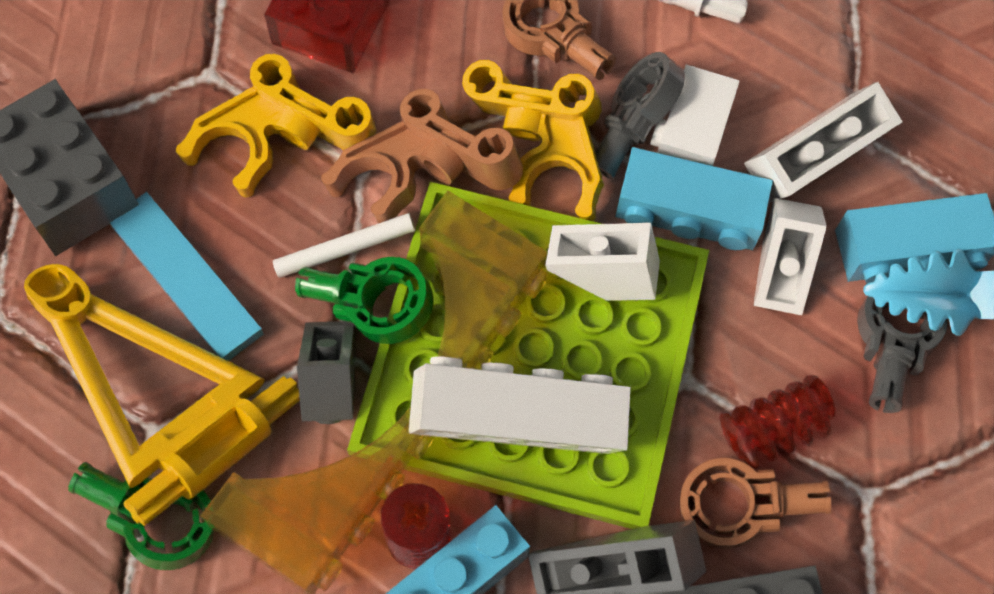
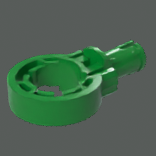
[295,257,434,344]
[68,462,214,570]

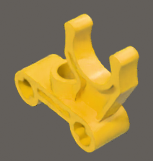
[176,54,376,197]
[462,60,604,221]

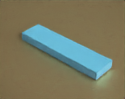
[110,192,264,361]

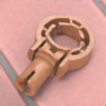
[502,0,616,80]
[680,458,831,549]

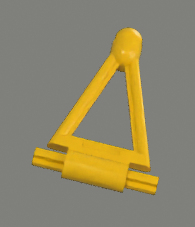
[24,264,300,526]

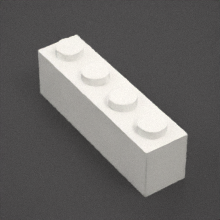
[409,357,630,454]

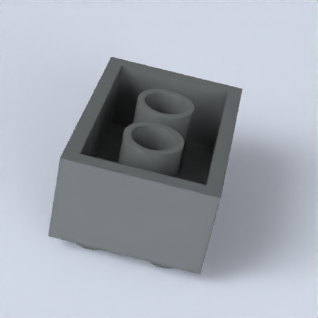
[0,79,139,257]

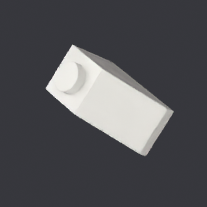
[754,198,827,315]
[546,223,660,301]

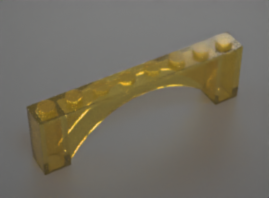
[200,190,549,594]

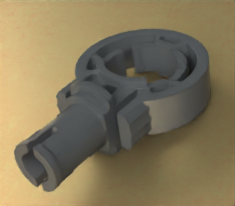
[595,52,685,179]
[857,296,947,413]

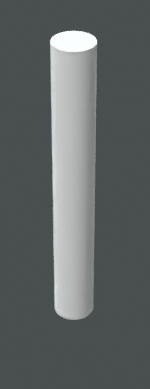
[273,213,416,278]

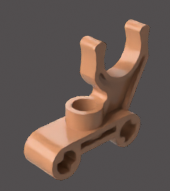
[321,89,523,223]

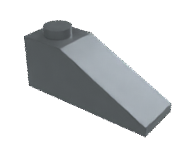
[528,520,707,594]

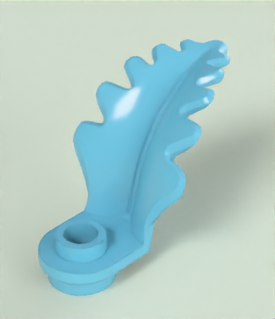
[863,249,994,336]

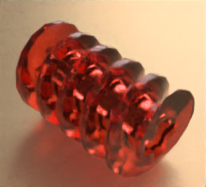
[719,374,836,470]
[381,483,451,569]

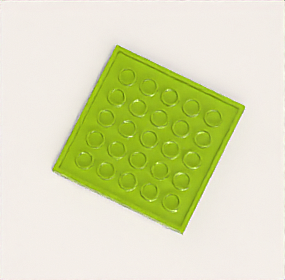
[347,182,709,529]

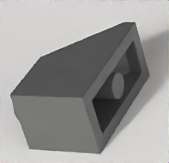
[297,321,355,424]

